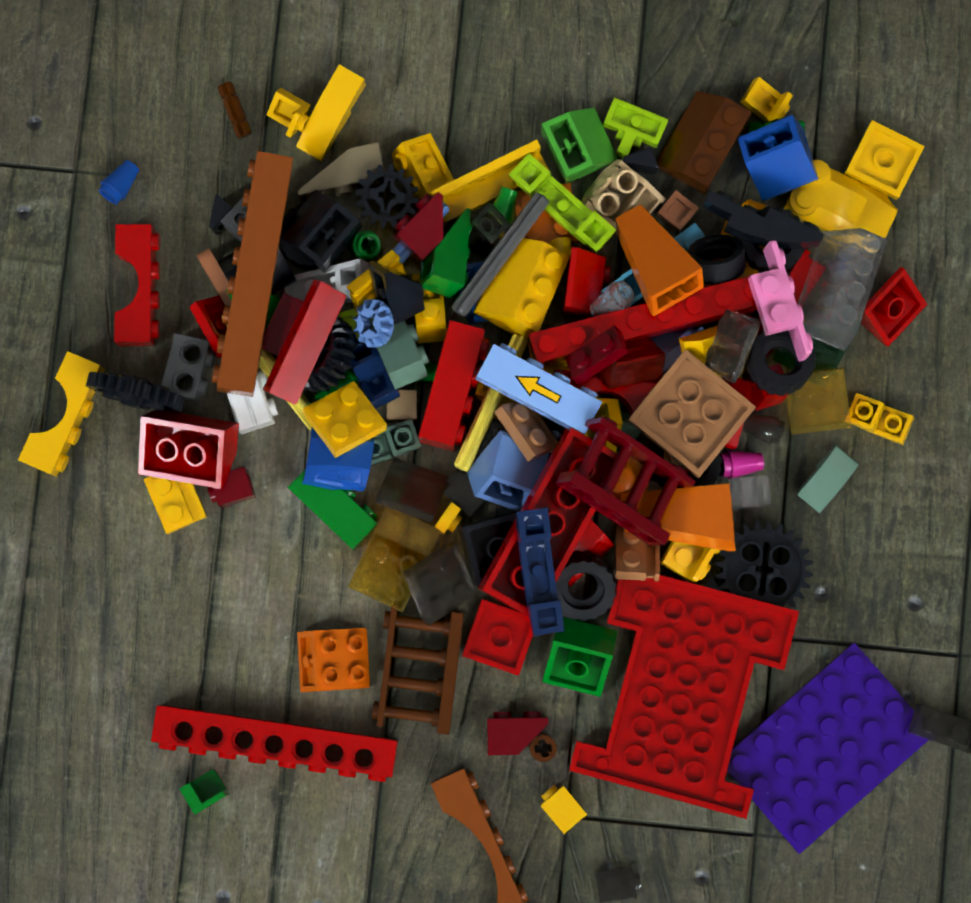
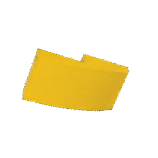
[845,393,915,445]

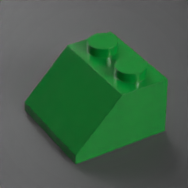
[542,617,618,697]

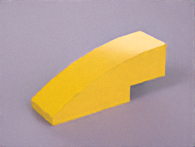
[296,64,366,162]

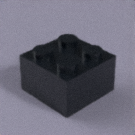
[458,511,518,586]

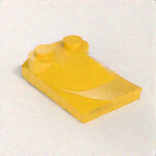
[784,160,898,249]

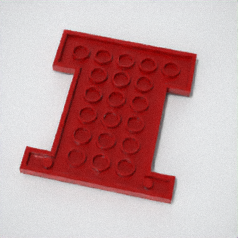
[569,575,799,819]

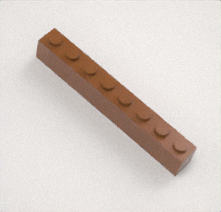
[212,151,293,397]

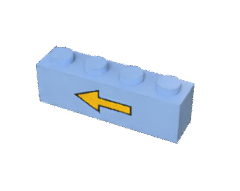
[475,343,602,435]

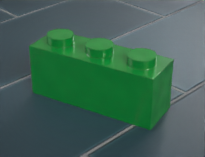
[287,470,379,551]

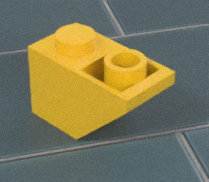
[412,274,447,343]

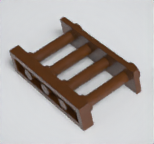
[372,605,464,735]

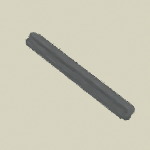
[452,192,549,317]

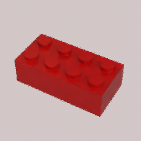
[418,320,489,452]

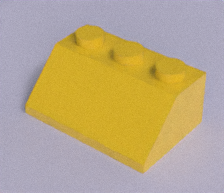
[473,238,570,338]

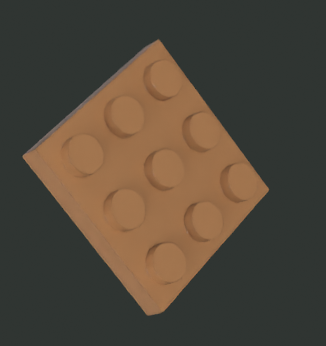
[627,349,756,478]

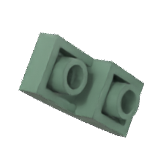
[371,419,422,466]
[797,445,859,513]

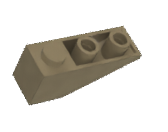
[298,142,384,201]

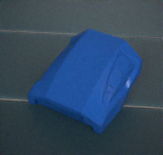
[302,427,374,492]

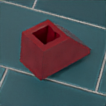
[393,191,443,261]
[487,711,548,756]

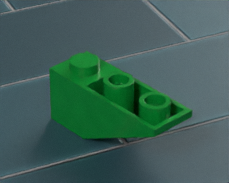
[419,208,472,298]

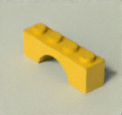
[18,351,105,477]

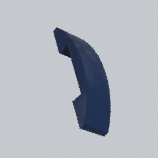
[516,507,564,636]

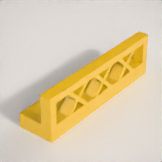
[431,139,549,225]

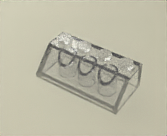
[797,228,888,351]

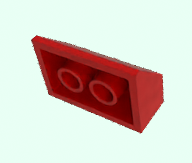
[138,410,239,489]

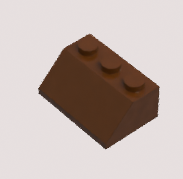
[656,91,752,195]

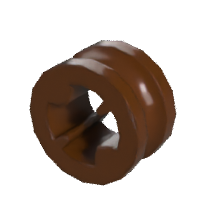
[530,734,557,762]

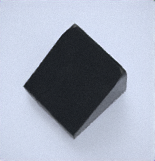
[623,147,658,174]
[209,194,232,235]

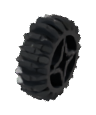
[304,316,358,393]

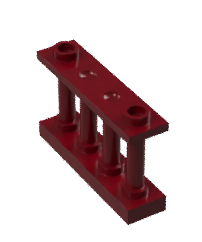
[556,417,696,546]

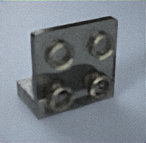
[705,309,761,383]

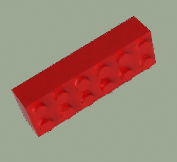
[478,428,617,617]

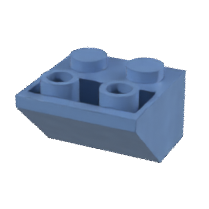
[467,430,549,511]

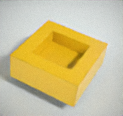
[434,502,462,535]

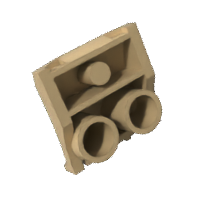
[581,159,666,236]

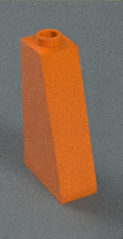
[616,204,704,316]
[620,483,736,552]

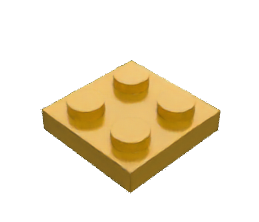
[844,120,925,200]
[303,381,387,458]

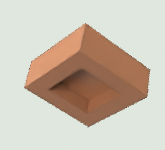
[657,190,699,233]

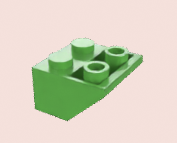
[541,108,618,184]

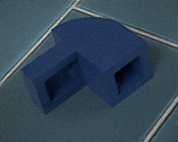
[350,340,400,409]

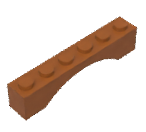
[430,767,529,903]

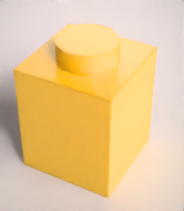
[540,784,587,834]

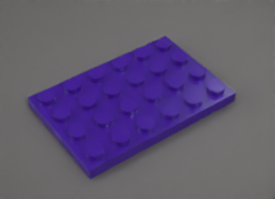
[727,642,935,854]

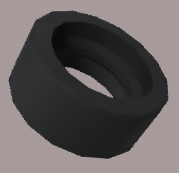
[687,234,746,284]

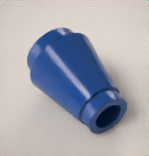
[98,160,140,205]

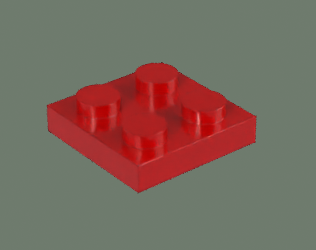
[462,599,533,676]

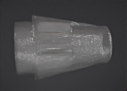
[590,281,634,317]

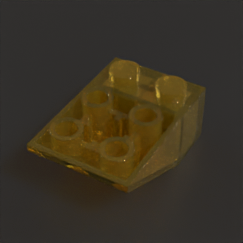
[348,505,442,613]

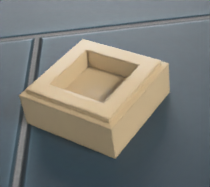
[387,390,417,421]

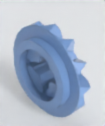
[352,299,394,347]

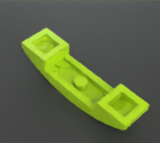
[509,153,617,253]

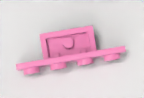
[748,241,813,362]

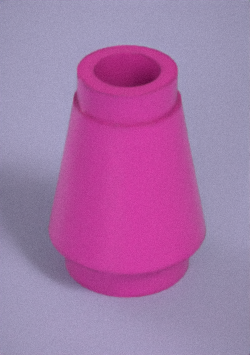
[719,450,764,480]

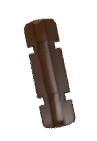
[218,82,252,139]

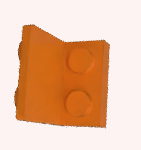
[297,628,370,692]

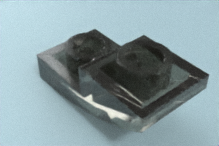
[468,202,511,258]

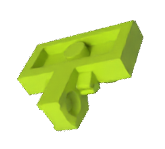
[603,97,669,159]

